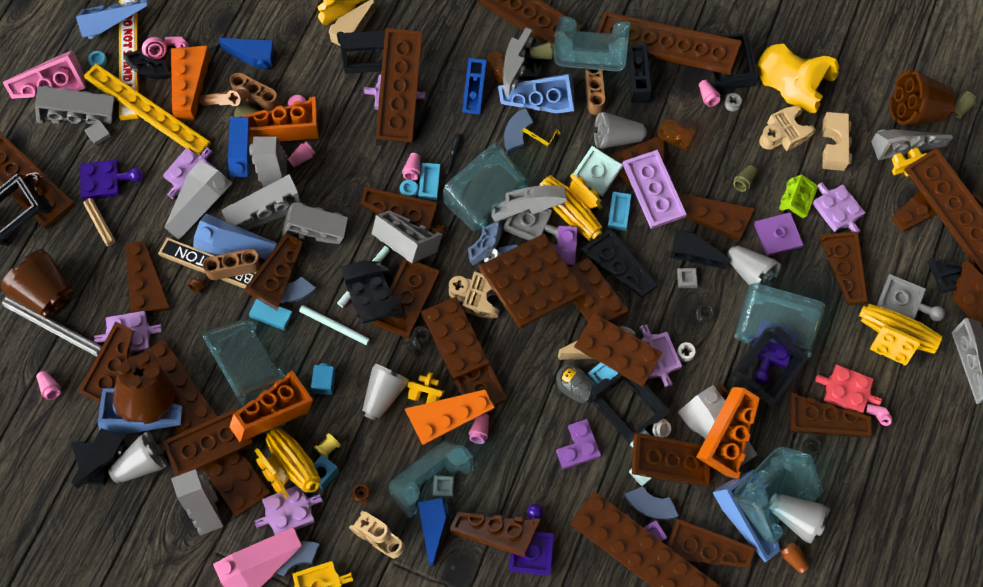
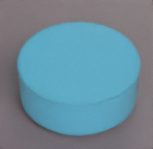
[88,51,107,68]
[400,180,419,198]

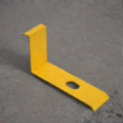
[520,128,560,146]

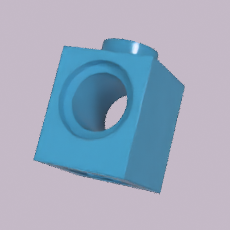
[311,363,335,395]
[314,455,339,490]

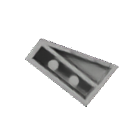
[281,202,348,244]
[371,210,442,263]

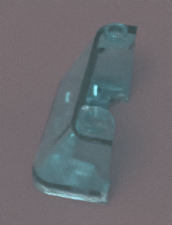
[554,16,631,71]
[443,143,528,232]
[734,284,826,358]
[201,319,285,407]
[389,441,473,519]
[733,447,823,544]

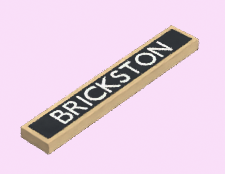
[158,238,256,289]

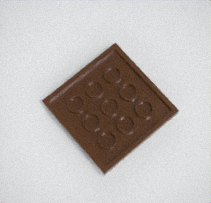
[479,234,586,329]

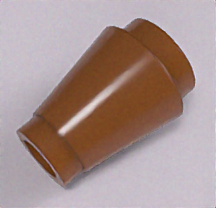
[780,541,810,574]

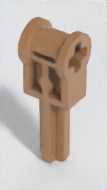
[199,86,250,106]

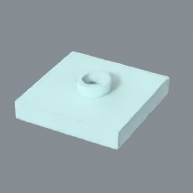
[573,146,623,197]

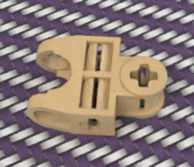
[759,106,816,151]
[449,272,500,318]
[349,511,405,558]

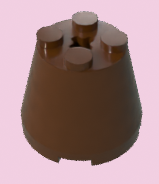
[889,70,956,126]
[0,249,74,318]
[113,353,175,424]

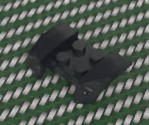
[340,260,406,324]

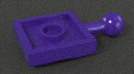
[80,159,144,200]
[751,319,799,385]
[509,504,554,576]

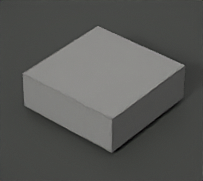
[84,121,111,146]
[677,268,698,288]
[433,475,454,498]

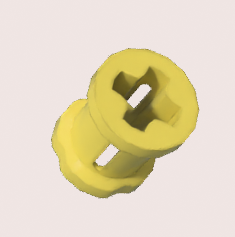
[314,433,341,459]

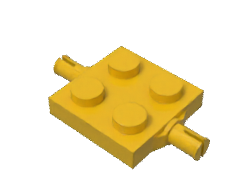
[292,561,353,587]

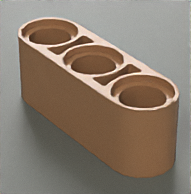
[584,61,605,115]
[230,73,279,111]
[203,249,261,280]

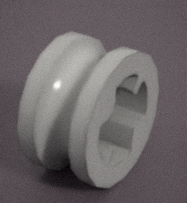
[724,93,742,111]

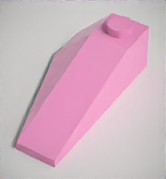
[3,50,86,99]
[213,527,302,587]

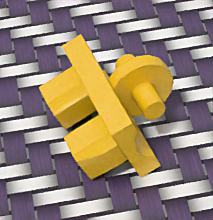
[892,147,927,177]
[407,372,445,404]

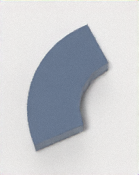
[504,108,533,153]
[468,221,502,265]
[281,277,316,303]
[624,487,678,520]
[275,541,320,577]

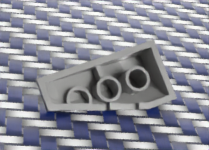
[871,129,953,160]
[164,160,232,240]
[952,318,983,404]
[678,385,757,466]

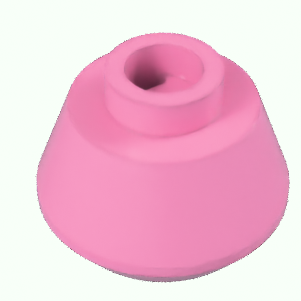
[142,37,167,60]

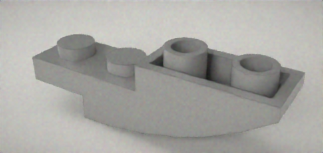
[503,27,533,95]
[492,186,567,222]

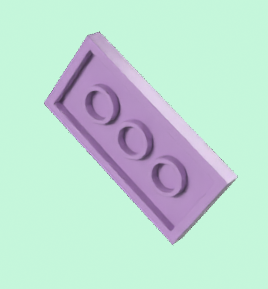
[623,150,687,229]

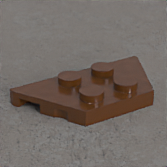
[609,135,664,187]
[952,260,983,326]

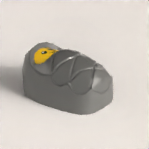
[556,365,596,404]

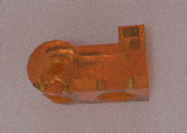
[487,51,504,85]
[657,118,696,151]

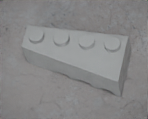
[35,86,114,124]
[249,137,288,188]
[222,174,301,231]
[171,469,223,536]

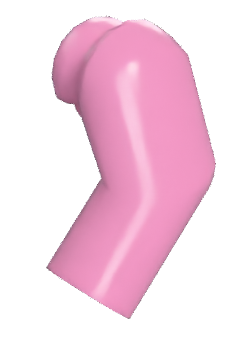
[164,36,189,48]
[865,404,892,426]

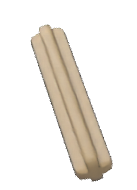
[83,198,116,247]

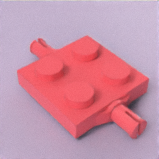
[815,365,882,414]

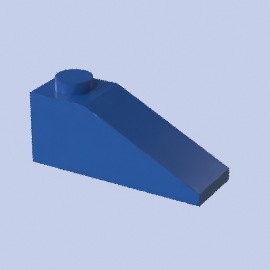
[219,38,275,69]
[462,58,488,114]
[228,117,251,177]
[418,498,449,567]

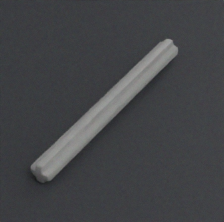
[2,296,102,356]

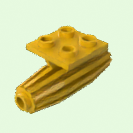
[539,173,602,240]
[859,304,942,365]
[255,428,321,499]

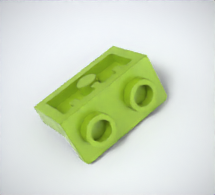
[779,174,818,218]

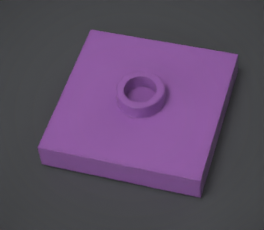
[754,213,803,257]

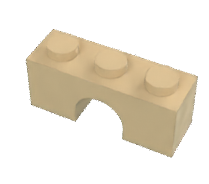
[822,112,852,171]

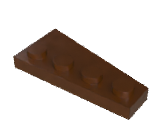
[819,231,867,305]
[244,233,303,311]
[78,321,135,403]
[449,512,541,558]
[667,519,755,568]

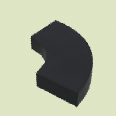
[123,50,171,79]

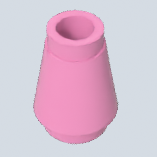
[699,80,720,107]
[287,142,315,168]
[402,153,421,181]
[36,371,61,400]
[469,414,489,444]

